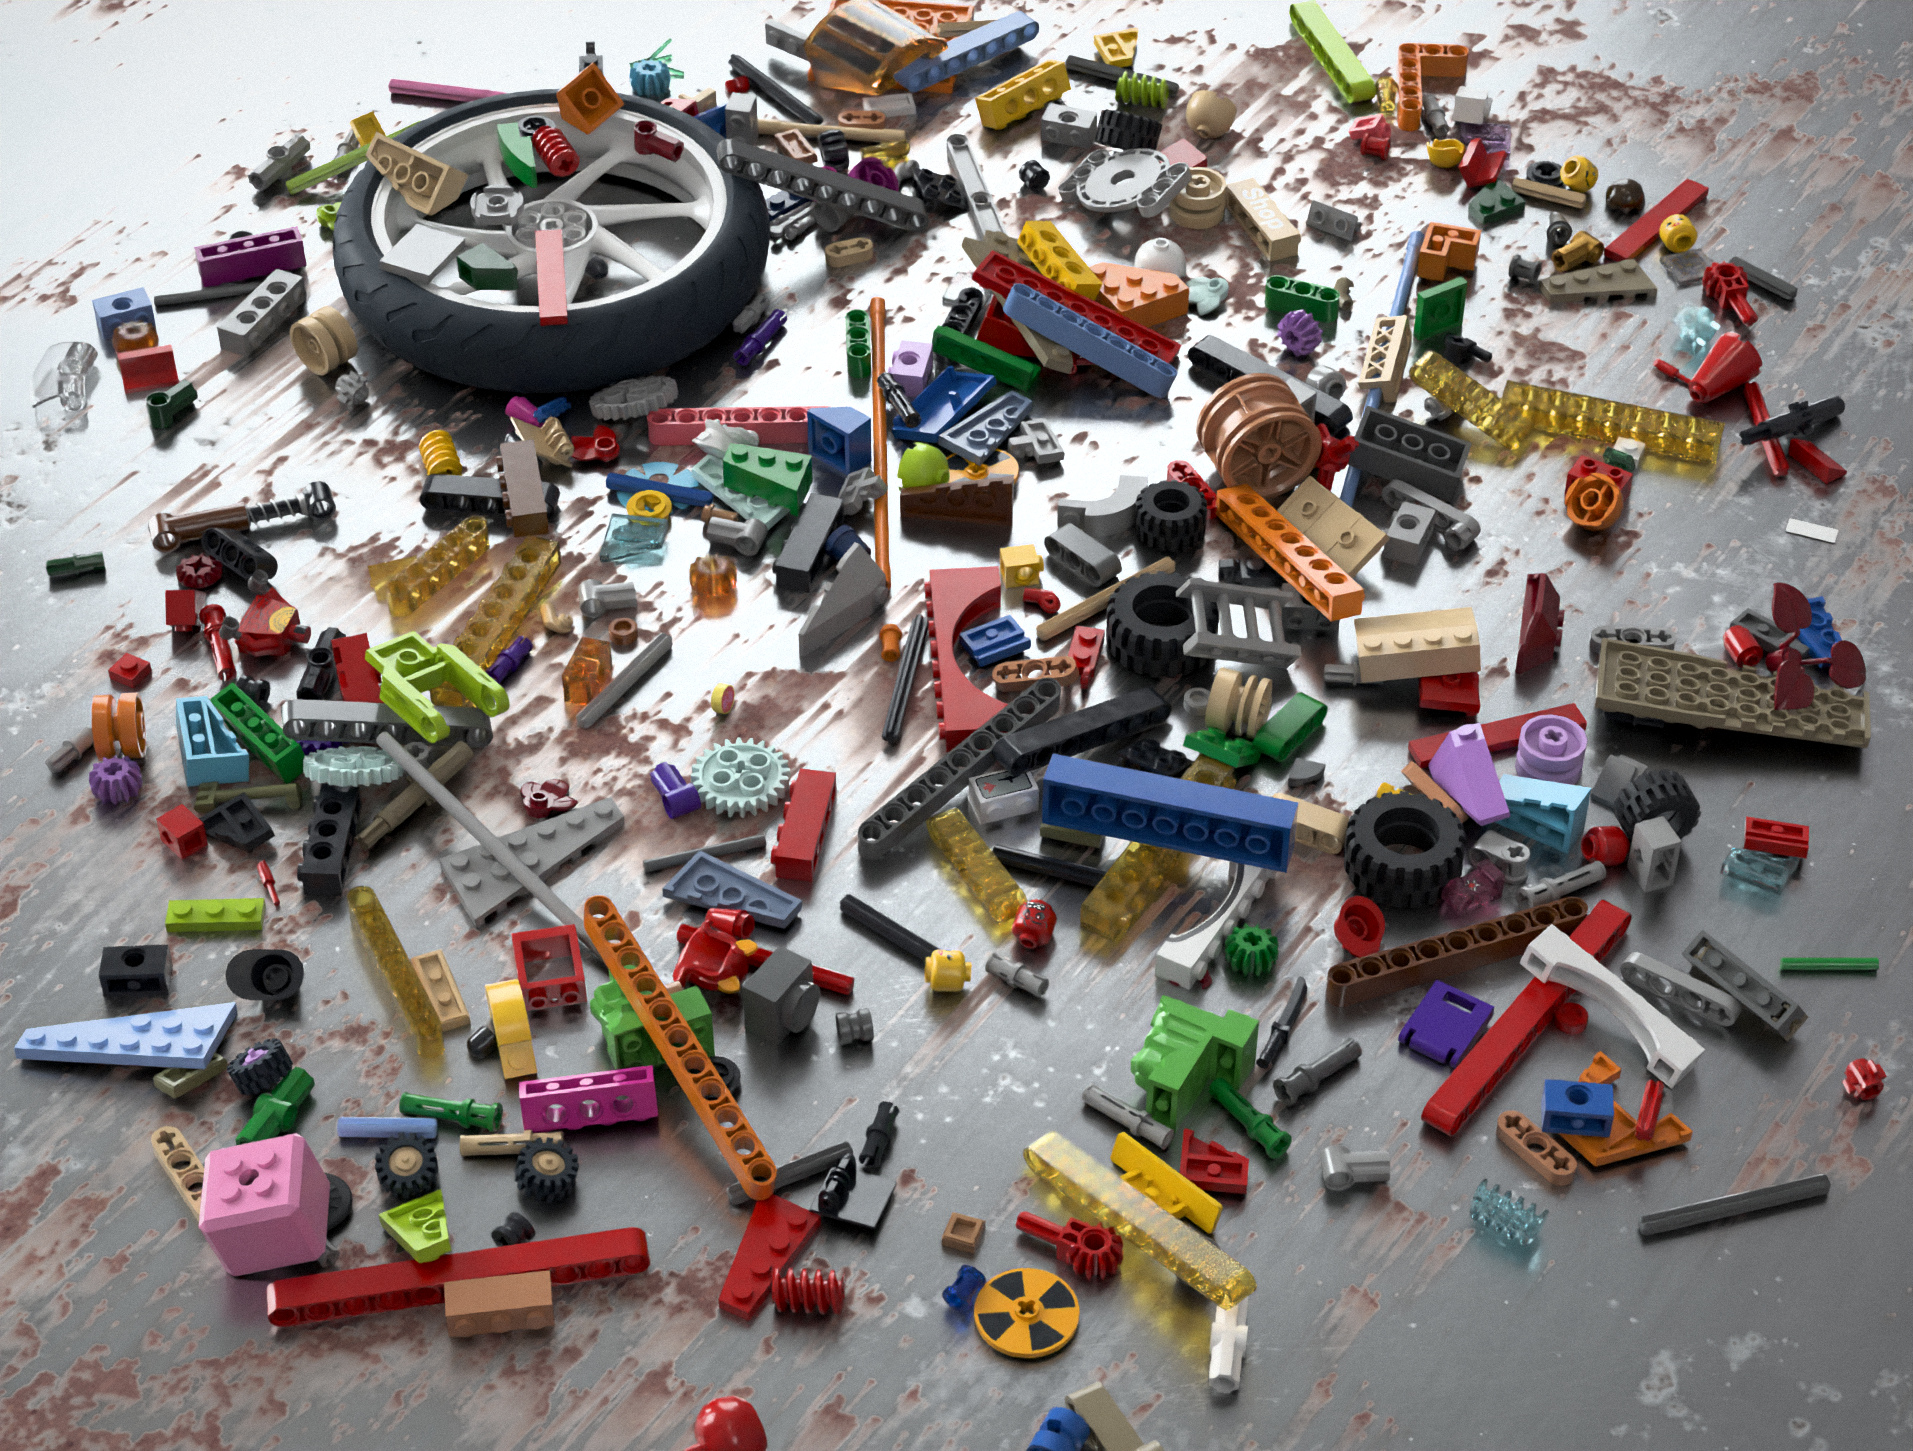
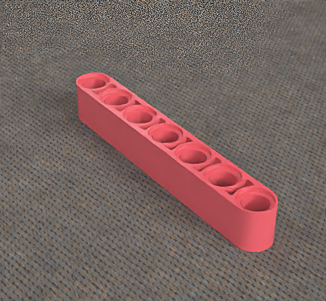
[647,406,830,446]

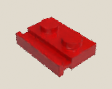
[1743,816,1809,859]

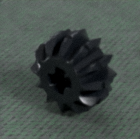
[818,129,850,172]

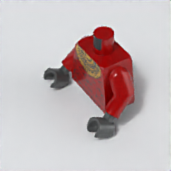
[219,569,311,657]

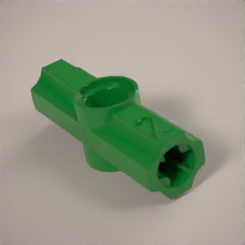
[235,1066,315,1146]

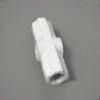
[1208,1287,1249,1393]

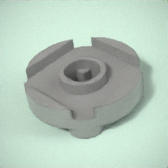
[470,185,524,226]

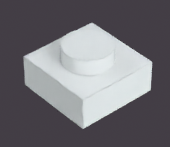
[1610,437,1646,468]

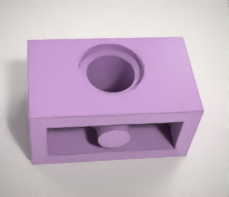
[887,340,933,397]

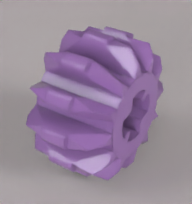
[1276,309,1323,357]
[89,754,143,806]

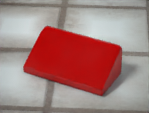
[1788,438,1847,484]

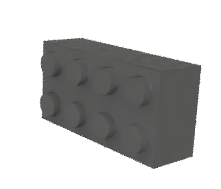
[1348,406,1472,502]

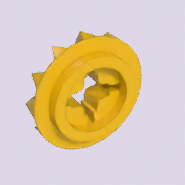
[626,490,672,527]

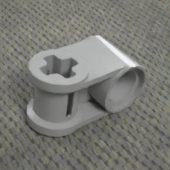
[1468,830,1530,884]

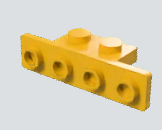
[1110,1132,1223,1234]

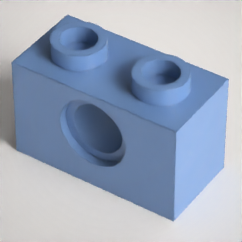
[92,287,156,339]

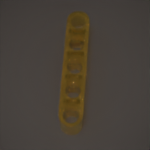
[1409,351,1533,450]
[385,516,490,617]
[926,807,1028,924]

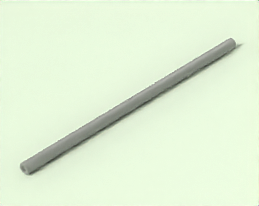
[376,731,607,966]

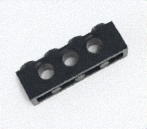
[297,783,362,896]

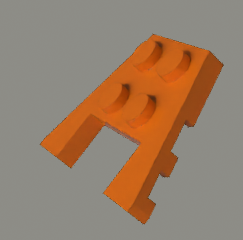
[1558,1051,1693,1167]

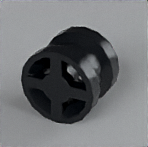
[1018,159,1050,192]
[236,674,271,708]
[491,1212,536,1247]

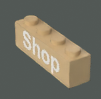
[1225,178,1301,262]

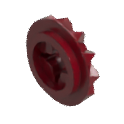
[176,552,223,588]

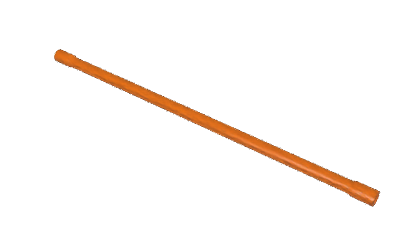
[870,296,891,590]

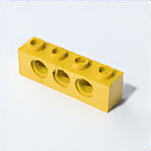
[975,59,1071,130]
[1017,221,1102,301]

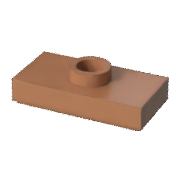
[774,129,818,164]

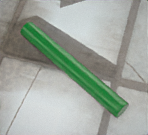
[1780,957,1879,970]

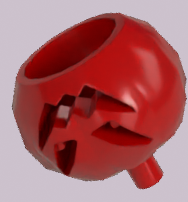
[683,1395,768,1451]

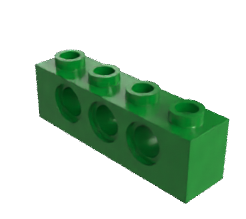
[209,682,305,784]

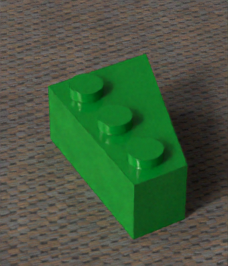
[722,443,812,517]

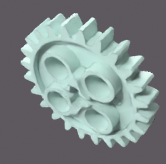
[691,737,790,818]
[303,746,404,787]

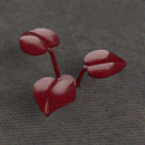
[1765,582,1866,710]

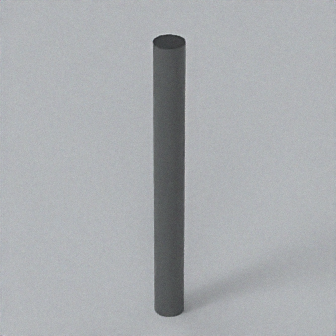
[153,282,260,306]
[643,834,766,873]

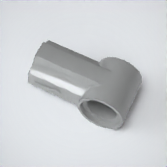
[707,517,768,556]
[578,579,637,618]
[1320,1145,1391,1191]

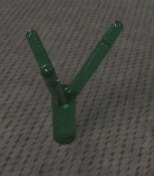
[629,38,685,76]

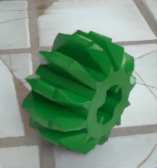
[1225,923,1279,977]

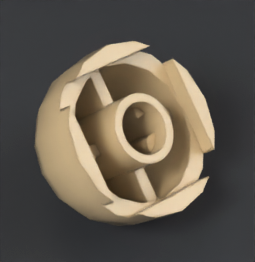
[1186,90,1237,138]

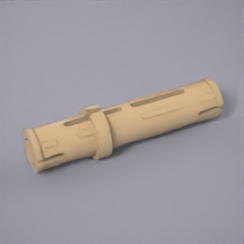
[460,1130,564,1156]

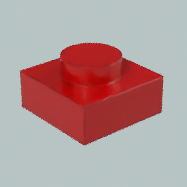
[108,653,152,689]

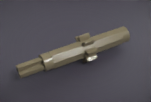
[355,741,473,850]

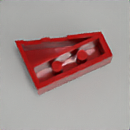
[331,633,384,743]

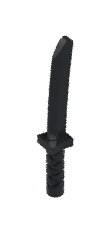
[1256,976,1308,1069]

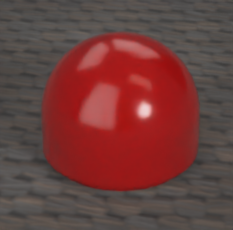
[724,75,750,94]

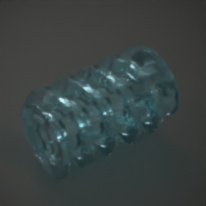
[1470,1179,1549,1246]

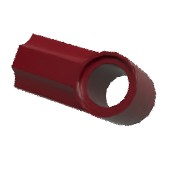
[634,120,684,162]

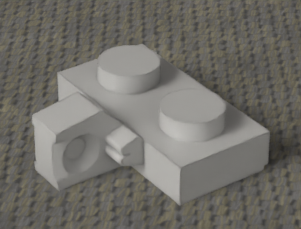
[1007,418,1065,464]
[837,467,888,515]

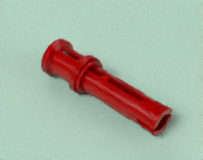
[199,604,237,681]

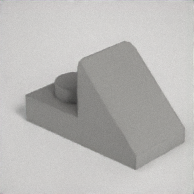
[1591,754,1648,808]

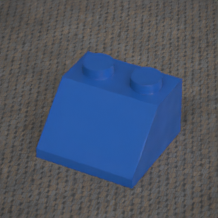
[807,406,872,476]

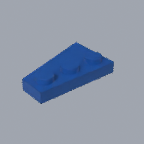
[1797,596,1842,668]

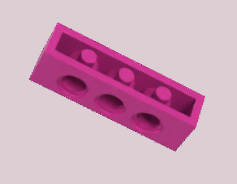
[519,1065,658,1133]

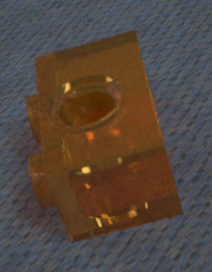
[562,636,613,706]

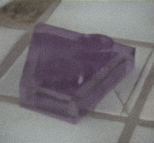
[1460,122,1511,161]

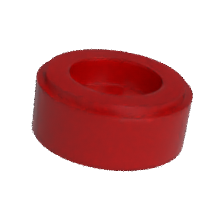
[1554,1002,1588,1034]

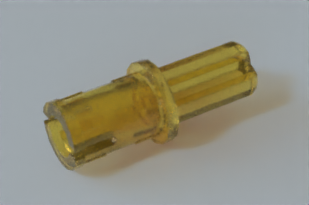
[860,139,910,161]

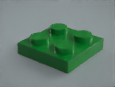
[1413,277,1468,341]
[1183,727,1261,768]

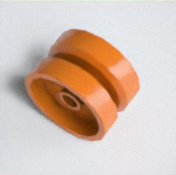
[92,692,146,761]

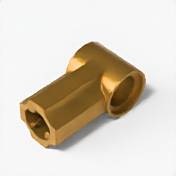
[1551,230,1605,273]

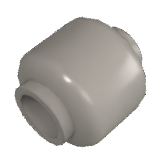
[1306,365,1346,400]

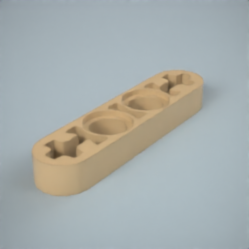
[151,1126,205,1222]

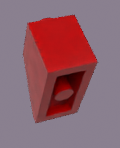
[165,590,206,632]

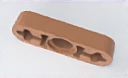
[992,656,1079,692]
[1401,761,1469,824]
[1496,1110,1577,1186]

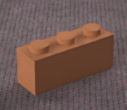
[444,1270,555,1337]

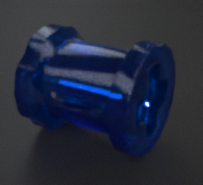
[942,1265,986,1312]

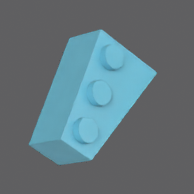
[176,696,249,787]
[1495,774,1591,854]

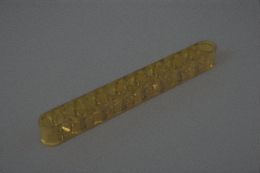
[1023,1131,1257,1311]

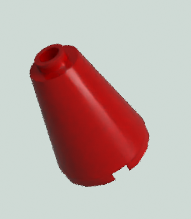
[1688,332,1762,403]

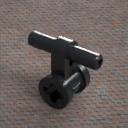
[1439,332,1492,370]

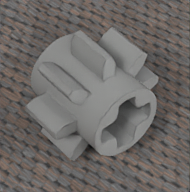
[335,371,369,407]

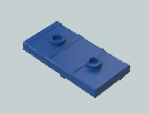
[891,366,997,443]

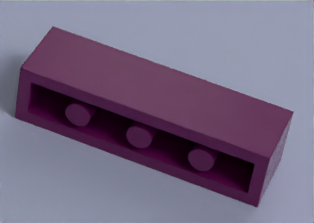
[194,226,307,287]

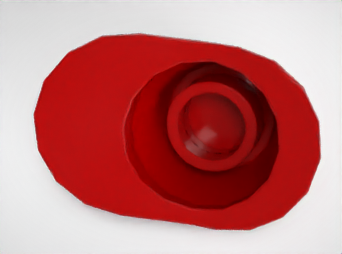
[1333,896,1385,958]

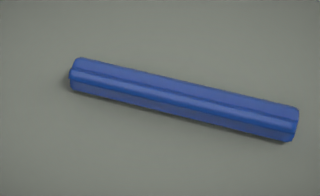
[606,472,713,507]

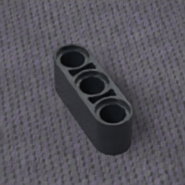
[202,528,278,580]

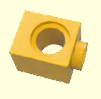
[1000,544,1044,589]

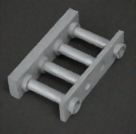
[1176,577,1302,668]

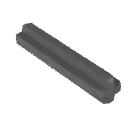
[1728,256,1798,301]

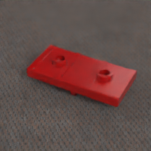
[1418,671,1481,716]

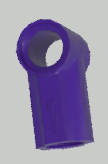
[650,762,701,819]

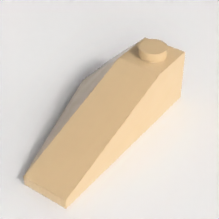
[366,132,468,216]

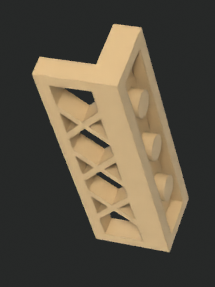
[1358,315,1413,403]

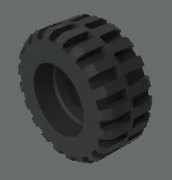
[1106,571,1219,678]
[1343,791,1466,908]

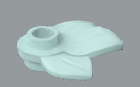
[1186,277,1229,316]

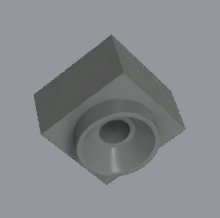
[742,945,820,1046]

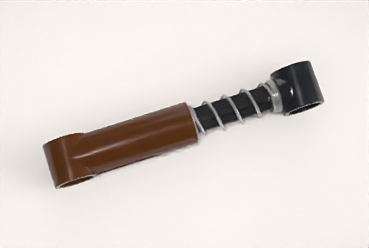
[148,481,336,553]

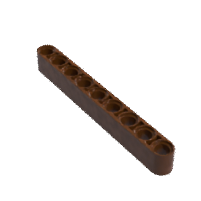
[1325,897,1588,1007]

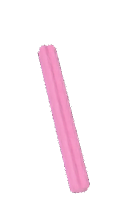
[388,78,506,102]

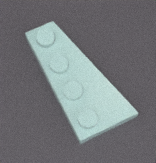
[692,454,790,530]

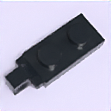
[1218,558,1289,586]

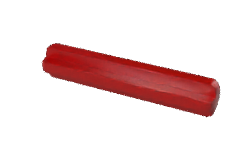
[1635,1079,1664,1142]

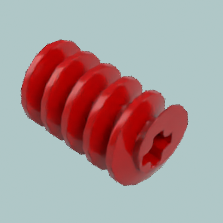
[531,126,580,177]
[772,1267,846,1315]

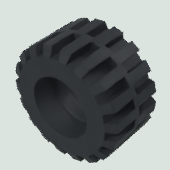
[1094,109,1162,151]
[1135,480,1207,552]
[1613,769,1701,843]

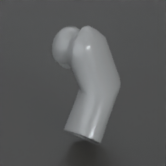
[893,159,920,186]

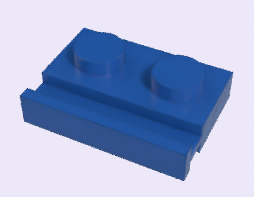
[959,615,1031,667]

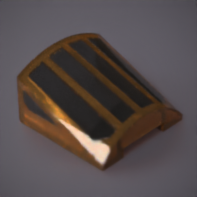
[803,0,949,96]

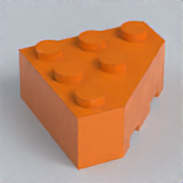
[1089,262,1189,328]

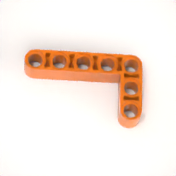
[1396,43,1469,131]

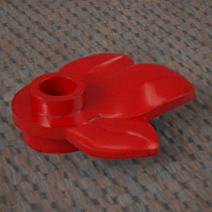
[571,425,620,461]

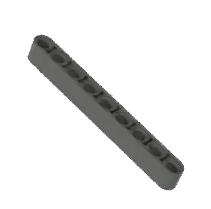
[716,139,929,232]
[858,677,1061,860]

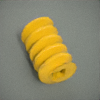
[419,430,462,476]

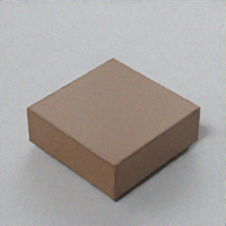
[942,1212,985,1254]

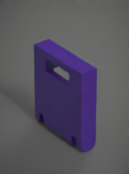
[1398,979,1494,1069]

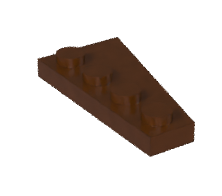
[900,476,1014,526]

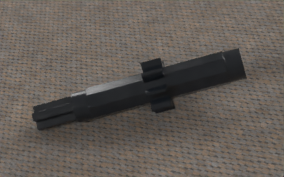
[1739,396,1845,446]

